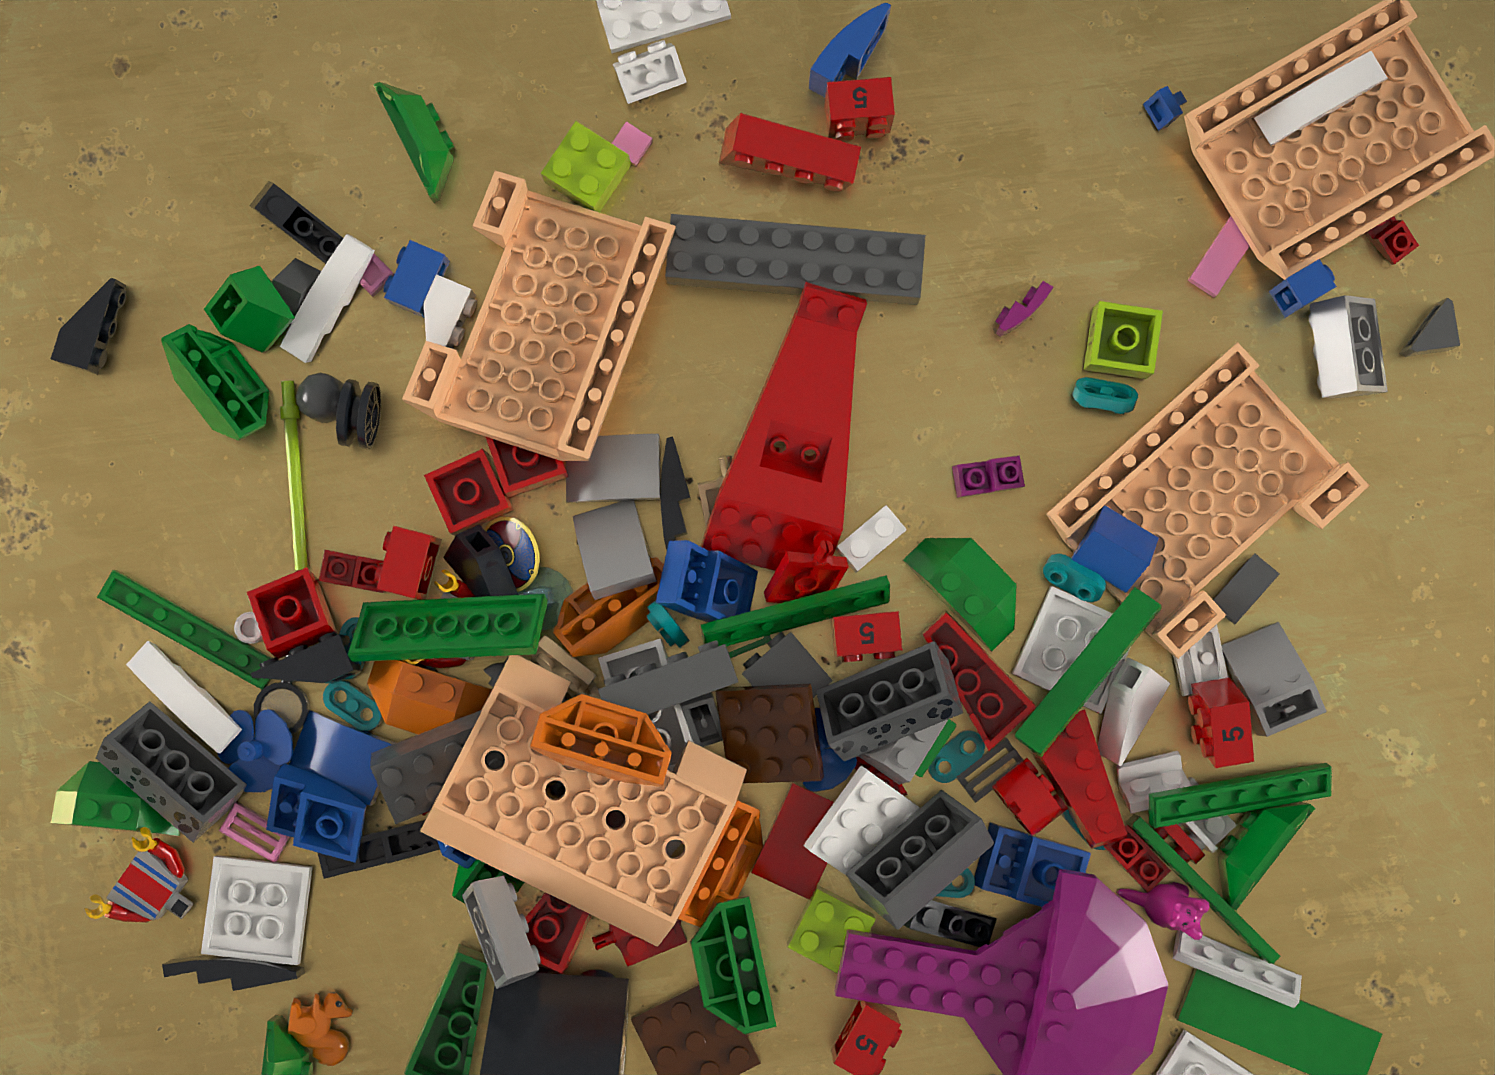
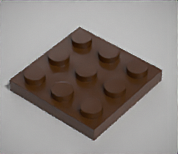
[715,683,824,783]
[631,983,761,1075]

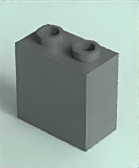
[742,632,833,698]

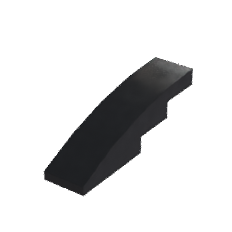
[660,436,691,551]
[317,819,440,879]
[162,955,305,991]

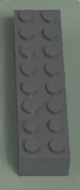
[665,214,926,305]

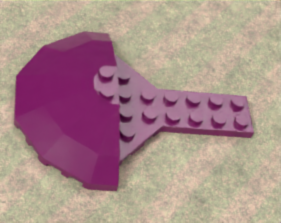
[834,869,1168,1075]

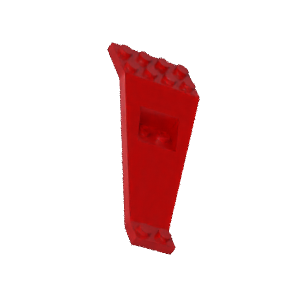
[701,282,867,571]

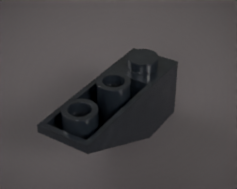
[249,181,343,264]
[50,278,126,375]
[443,524,519,597]
[251,632,363,684]
[903,897,997,947]

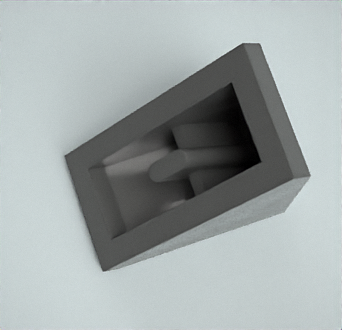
[272,258,321,326]
[1400,298,1460,357]
[680,692,723,747]

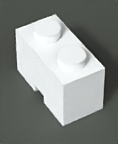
[836,505,907,573]

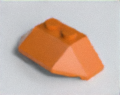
[553,557,664,657]
[367,660,492,735]
[530,694,672,787]
[678,800,763,927]

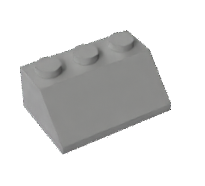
[1309,295,1388,398]
[858,720,948,785]
[462,876,541,989]

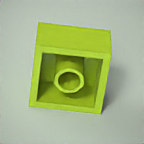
[541,121,631,213]
[1084,301,1163,379]
[787,885,876,974]

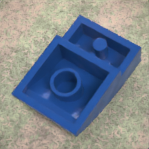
[809,2,891,98]
[656,540,758,623]
[289,710,396,806]
[266,763,367,863]
[974,822,1091,907]

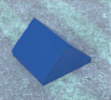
[1071,505,1159,593]

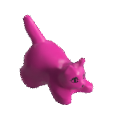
[1118,882,1210,940]

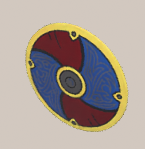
[484,516,540,592]

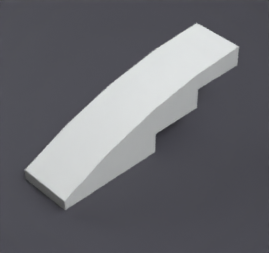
[1254,51,1388,146]
[280,234,375,363]
[126,641,242,754]

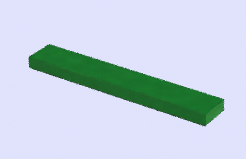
[97,570,273,690]
[701,575,890,646]
[1015,587,1162,757]
[1149,762,1332,828]
[1126,814,1281,964]

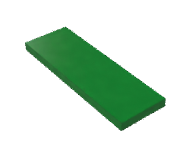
[348,594,548,662]
[1175,968,1383,1075]

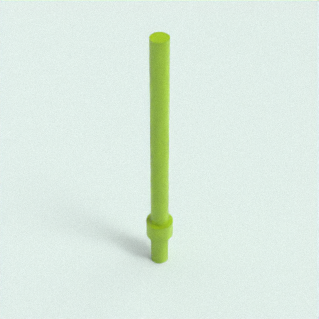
[280,380,308,571]

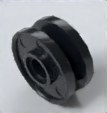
[336,379,381,449]

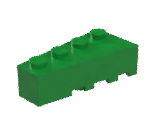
[404,944,488,1075]

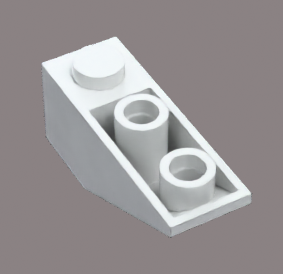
[423,274,477,349]
[1097,657,1171,766]

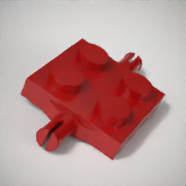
[764,540,849,603]
[592,919,687,967]

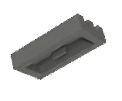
[957,737,1023,803]

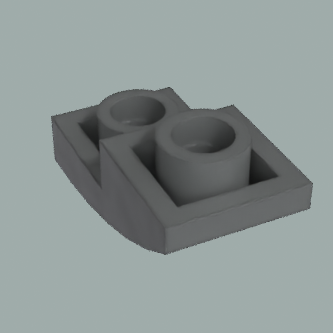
[1213,553,1280,625]

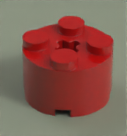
[992,757,1068,836]

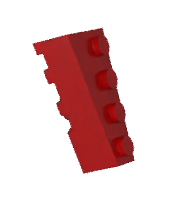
[719,113,861,192]
[922,610,1036,751]
[1031,710,1127,849]
[525,892,592,974]

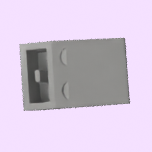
[1221,622,1327,737]

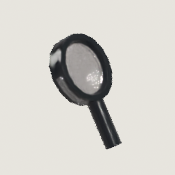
[254,655,310,734]

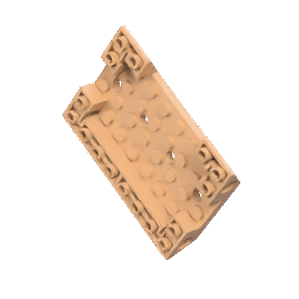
[420,655,747,947]

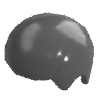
[296,372,344,423]

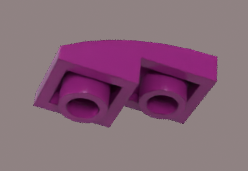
[995,281,1054,337]
[952,455,1025,498]

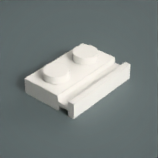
[1173,624,1228,696]

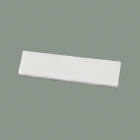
[1172,930,1302,1008]

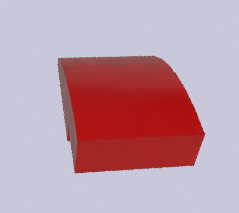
[751,783,834,900]

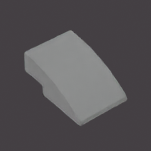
[566,434,661,503]
[573,500,657,600]

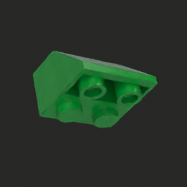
[204,265,295,352]

